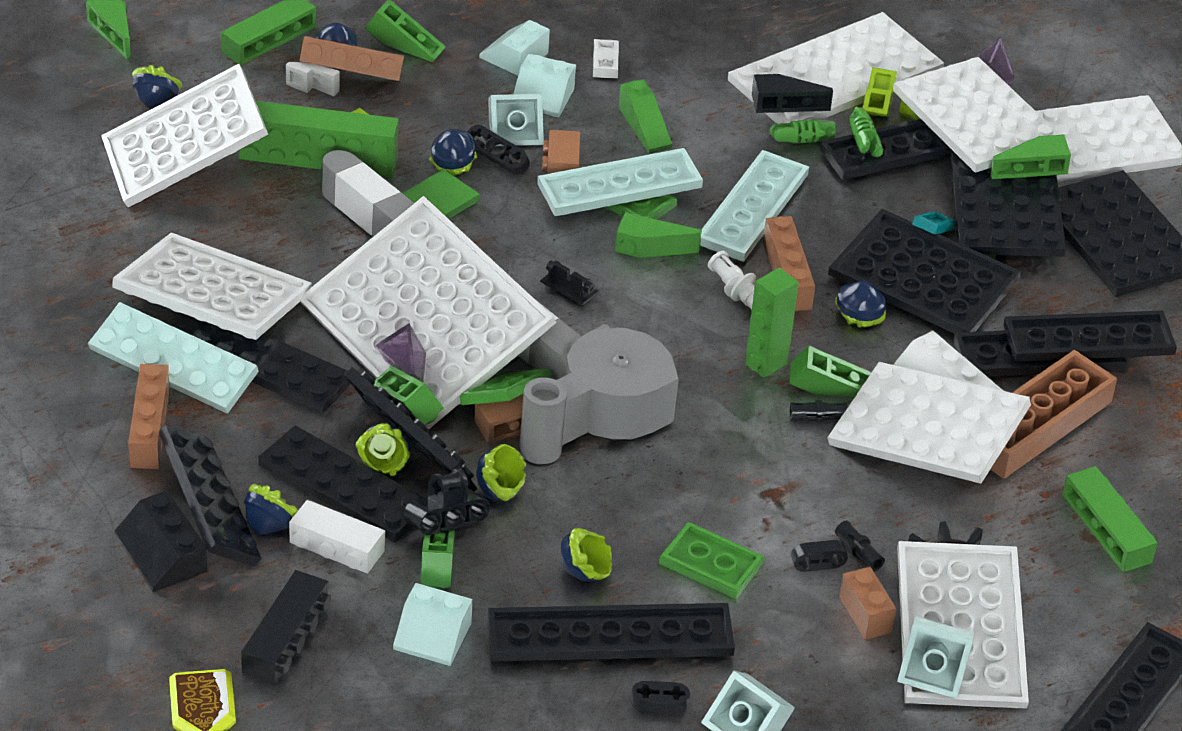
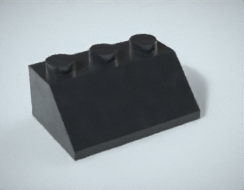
[114,490,207,592]

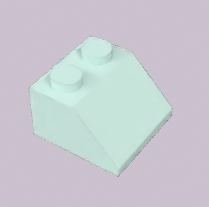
[479,20,550,76]
[514,54,576,118]
[488,94,544,147]
[393,583,473,666]
[897,616,975,699]
[701,671,795,731]

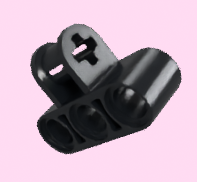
[403,468,490,535]

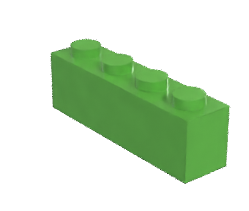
[221,0,316,66]
[745,267,799,378]
[1062,466,1158,572]

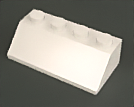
[893,331,1003,391]

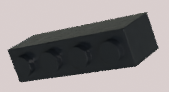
[241,570,331,684]

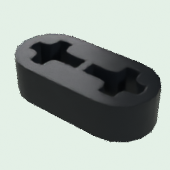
[791,540,848,572]
[631,681,690,714]

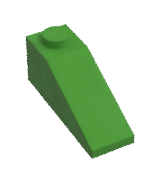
[86,0,131,59]
[364,0,446,62]
[619,79,672,153]
[991,134,1071,179]
[615,212,702,258]
[789,346,872,398]
[374,365,444,425]
[421,529,455,590]

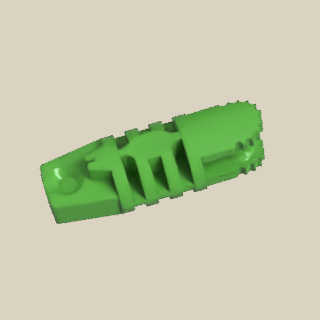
[849,106,883,157]
[769,119,836,144]

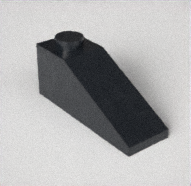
[751,74,833,113]

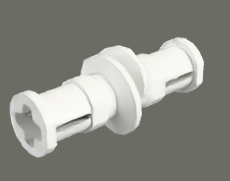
[708,251,756,310]

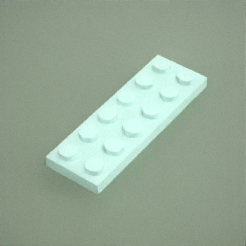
[537,148,703,216]
[700,150,809,262]
[88,302,259,414]

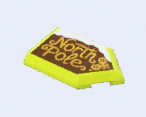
[169,669,236,731]

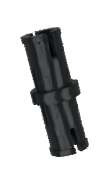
[789,400,848,422]
[835,520,885,572]

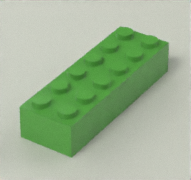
[239,101,399,178]

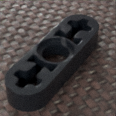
[467,125,530,174]

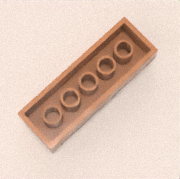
[990,350,1117,479]

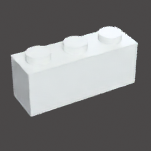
[289,500,385,574]

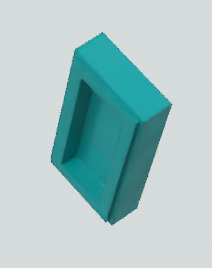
[912,211,956,235]

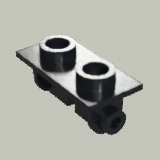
[540,260,599,306]

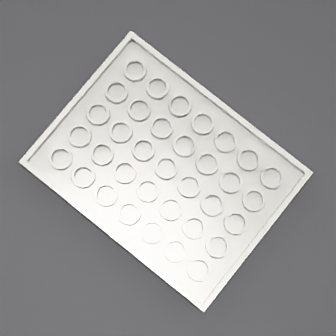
[300,196,556,429]

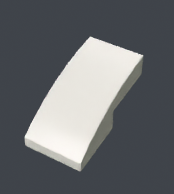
[593,39,619,79]
[286,62,340,96]

